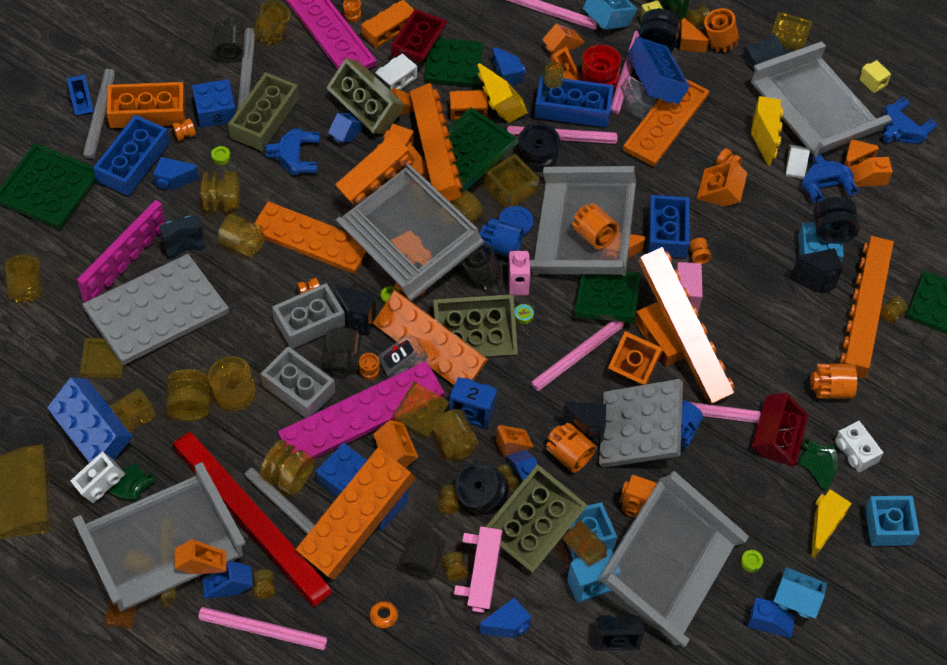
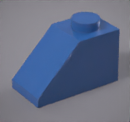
[492,47,526,85]
[66,74,94,115]
[328,113,366,143]
[153,157,199,190]
[506,450,538,486]
[202,561,253,599]
[479,598,531,638]
[748,598,795,638]

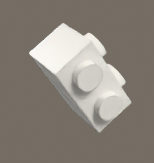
[375,54,417,91]
[835,421,884,472]
[70,451,125,503]

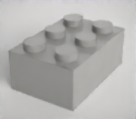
[272,283,345,349]
[260,347,335,418]

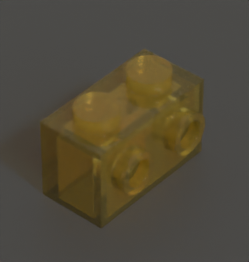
[109,388,155,433]

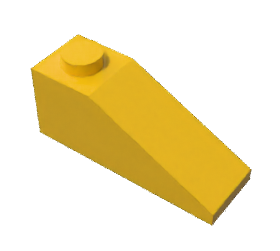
[811,489,852,558]

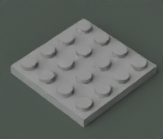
[599,379,683,468]

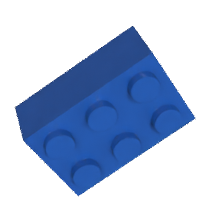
[648,195,690,258]

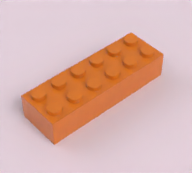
[295,447,416,580]

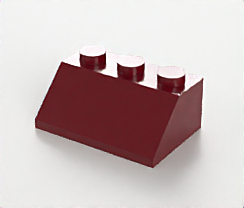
[391,9,447,63]
[752,392,809,467]

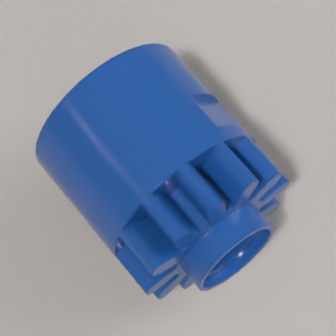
[480,218,524,258]
[680,400,703,450]

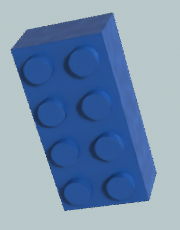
[627,37,690,104]
[534,75,614,128]
[93,115,170,196]
[47,377,133,463]
[315,443,408,532]

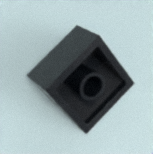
[790,248,843,293]
[336,285,376,336]
[561,401,606,446]
[594,614,645,651]

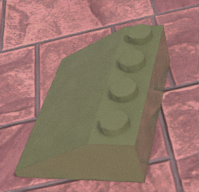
[432,294,518,357]
[486,464,588,573]

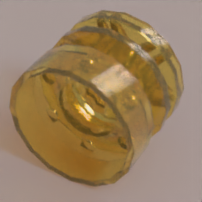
[201,171,239,211]
[208,356,257,411]
[166,369,210,421]
[260,439,315,495]

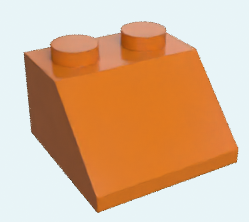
[697,159,747,207]

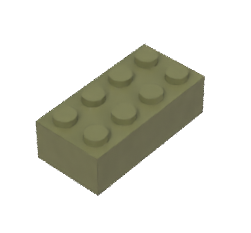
[326,58,405,134]
[228,72,299,151]

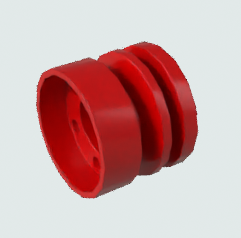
[581,45,621,90]

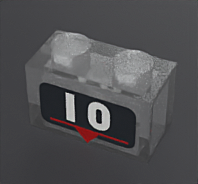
[377,333,429,377]

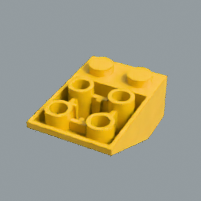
[477,63,528,123]
[751,96,784,166]

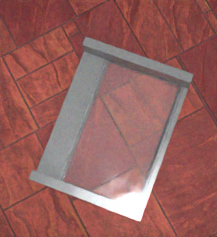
[751,42,892,157]
[336,163,485,301]
[530,166,636,276]
[73,463,246,612]
[598,471,749,647]

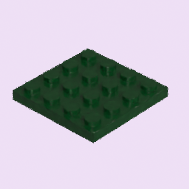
[419,107,519,192]
[0,143,96,230]

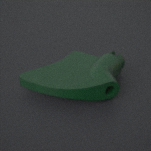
[798,438,838,491]
[107,462,156,503]

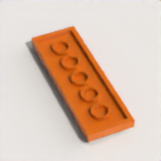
[622,78,710,167]
[250,201,368,275]
[373,290,489,385]

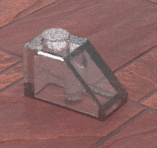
[620,75,657,119]

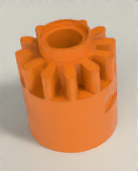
[704,8,739,52]
[572,203,619,250]
[810,364,857,399]
[546,422,597,473]

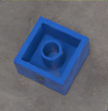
[192,79,236,128]
[449,377,497,430]

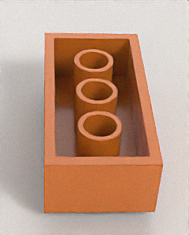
[107,82,186,128]
[335,133,414,207]

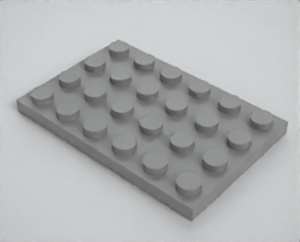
[83,254,229,365]

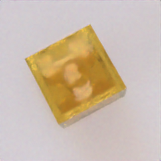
[485,154,539,208]

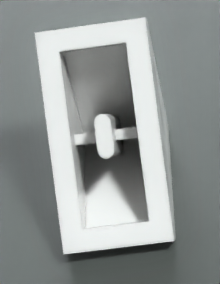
[785,145,810,179]

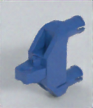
[882,97,937,144]
[266,128,320,175]
[802,154,859,203]

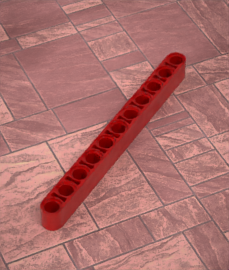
[172,431,332,607]

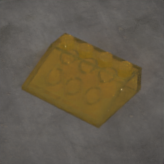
[0,444,52,539]

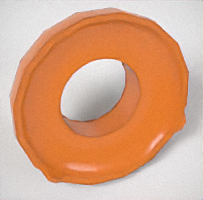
[370,601,398,629]

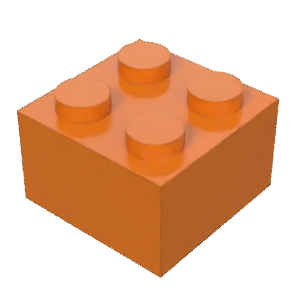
[608,331,664,385]

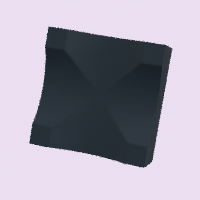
[743,33,790,67]
[159,214,206,260]

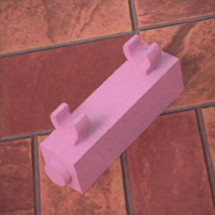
[454,526,503,613]

